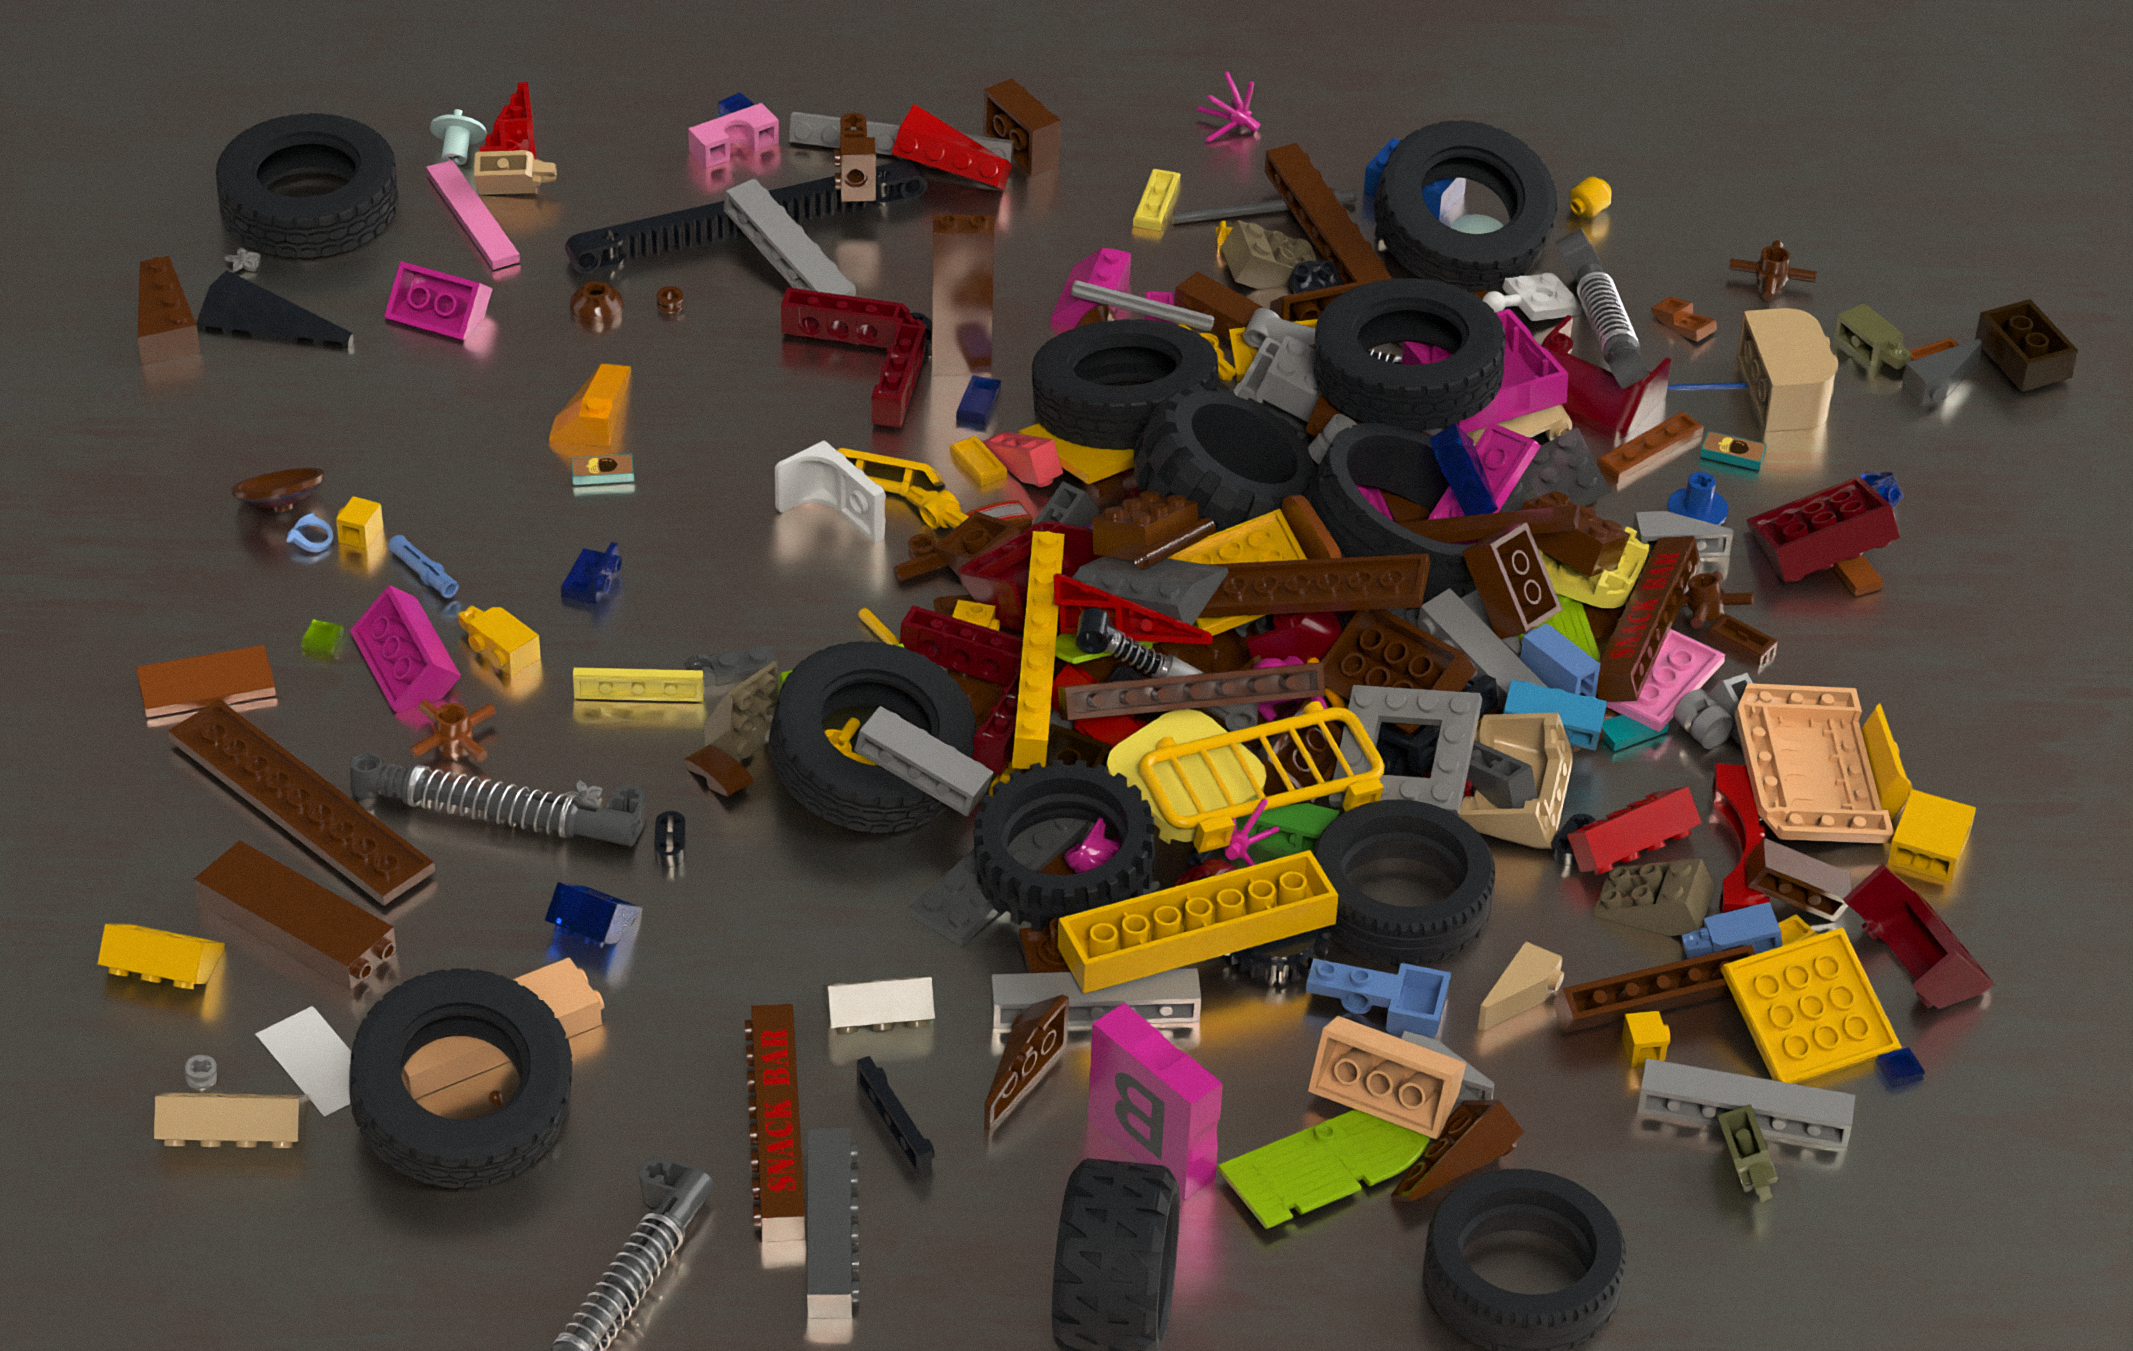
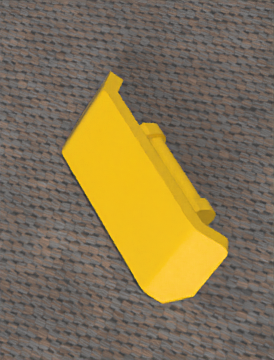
[837,448,945,497]
[1861,703,1912,820]

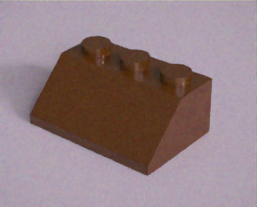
[1270,281,1367,322]

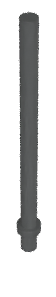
[1172,189,1357,225]

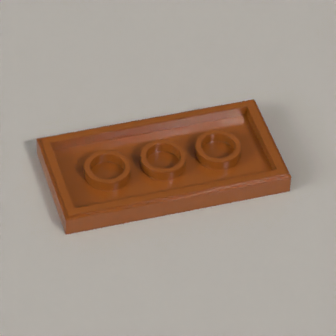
[136,645,276,718]

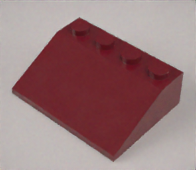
[1746,476,1900,582]

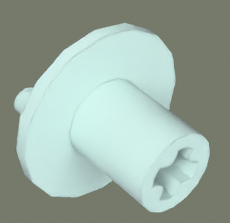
[430,109,487,165]

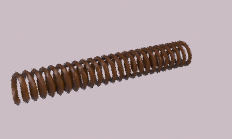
[1134,517,1216,570]

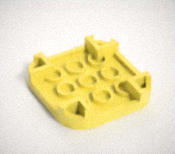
[1538,526,1649,608]
[1106,709,1267,844]

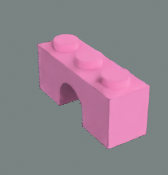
[688,103,779,169]

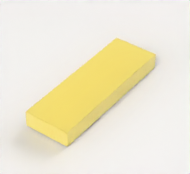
[1133,169,1181,231]

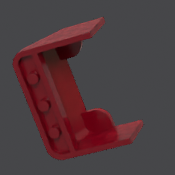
[1541,315,1672,439]
[957,521,1103,631]
[1246,611,1343,664]
[1842,863,1995,1009]

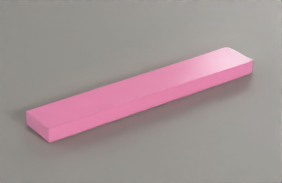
[426,160,520,270]

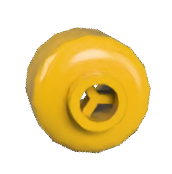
[1569,176,1612,219]

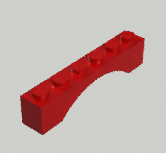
[1712,764,1770,913]

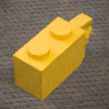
[458,605,541,677]

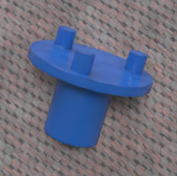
[1667,472,1729,525]

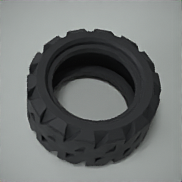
[1052,1158,1180,1351]

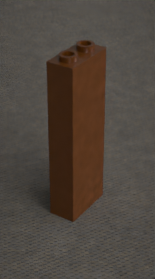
[932,214,994,376]
[194,840,396,991]

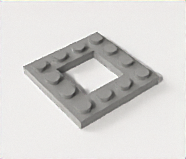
[1329,685,1482,816]

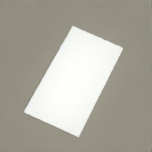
[255,1006,352,1117]

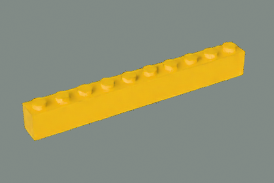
[1012,531,1065,769]

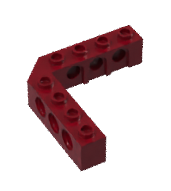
[781,287,926,428]
[899,605,1023,775]

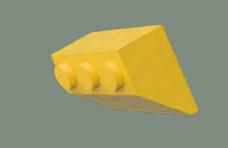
[97,924,225,989]

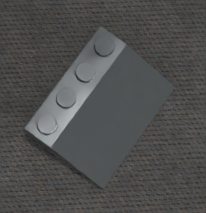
[1072,556,1229,625]

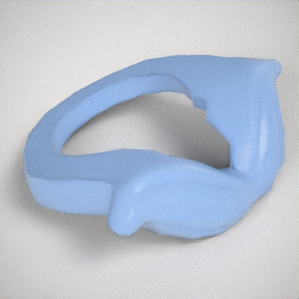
[286,512,333,552]

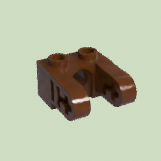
[834,113,876,202]

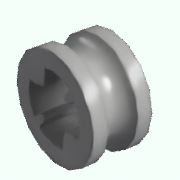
[185,1055,217,1089]

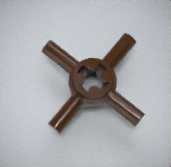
[1729,240,1817,301]
[1680,571,1754,629]

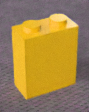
[1887,789,1976,882]

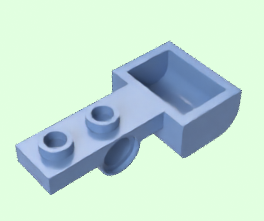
[1306,958,1451,1038]

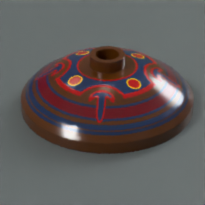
[231,468,325,512]

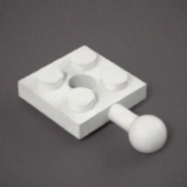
[1483,273,1583,321]

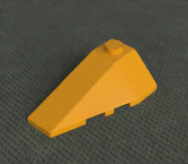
[549,364,631,447]

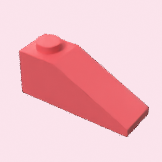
[982,431,1063,487]

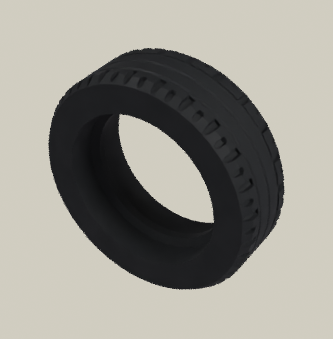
[1312,799,1495,966]
[1423,1169,1626,1351]

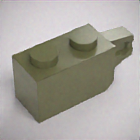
[1834,303,1912,370]
[1718,1104,1779,1203]

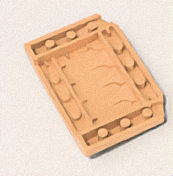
[1734,683,1894,844]

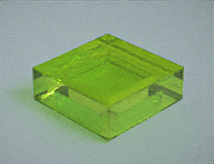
[302,620,344,655]

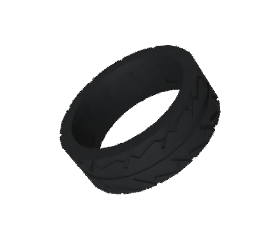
[1303,423,1511,605]

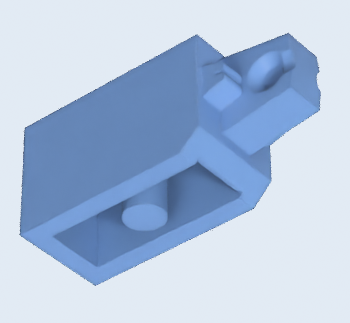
[1682,902,1782,959]

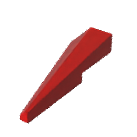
[479,82,536,160]
[1053,573,1213,645]

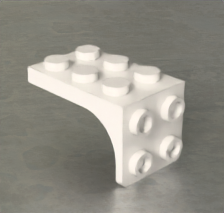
[775,440,886,543]

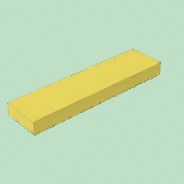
[573,667,704,702]

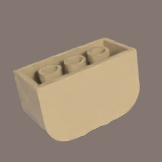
[1736,308,1838,432]

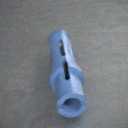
[388,535,459,598]

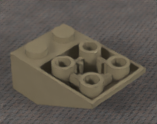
[1221,220,1317,289]
[704,661,778,762]
[1593,858,1715,936]

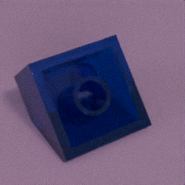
[545,882,643,948]

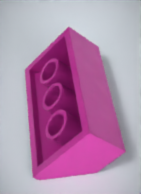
[349,585,461,712]

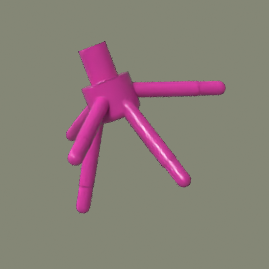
[1197,71,1261,142]
[1224,798,1279,866]

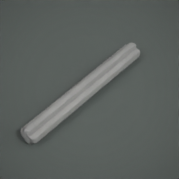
[1071,280,1214,331]

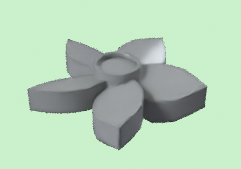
[225,247,261,272]
[563,780,602,806]

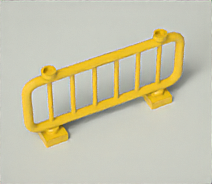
[1139,701,1385,853]

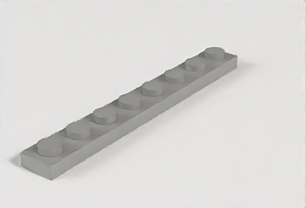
[789,112,1014,168]

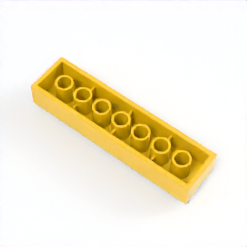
[1057,850,1338,994]

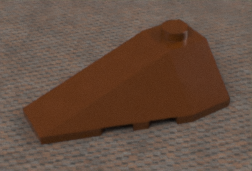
[984,995,1069,1130]
[1390,1100,1524,1202]

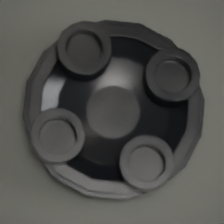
[1290,260,1344,294]

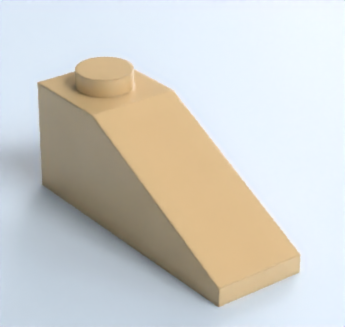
[1478,941,1564,1031]

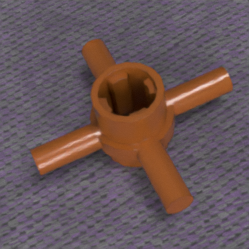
[409,700,496,762]

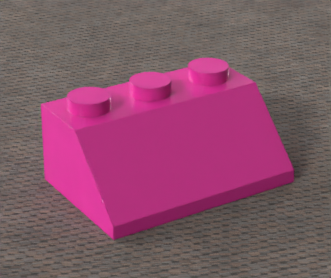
[1051,248,1131,327]
[384,261,493,341]

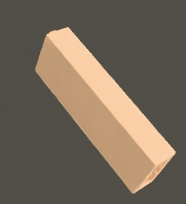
[401,957,604,1099]

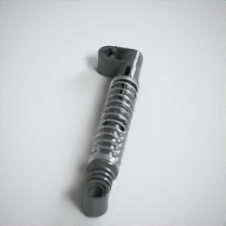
[1556,228,1650,390]
[350,752,646,847]
[550,1157,714,1351]

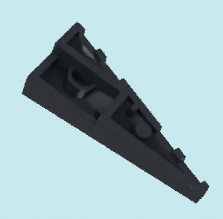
[196,270,354,348]

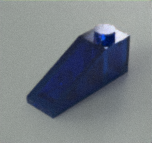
[1429,423,1498,516]

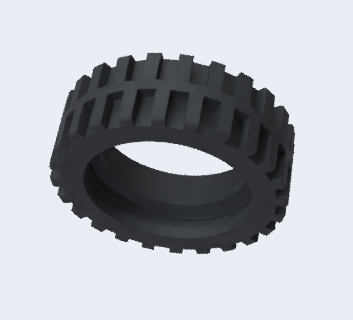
[973,760,1156,932]

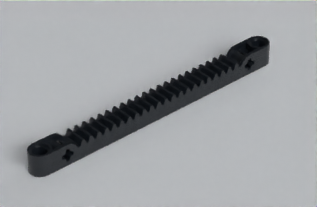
[565,160,927,274]

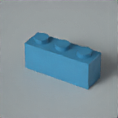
[1503,679,1607,751]

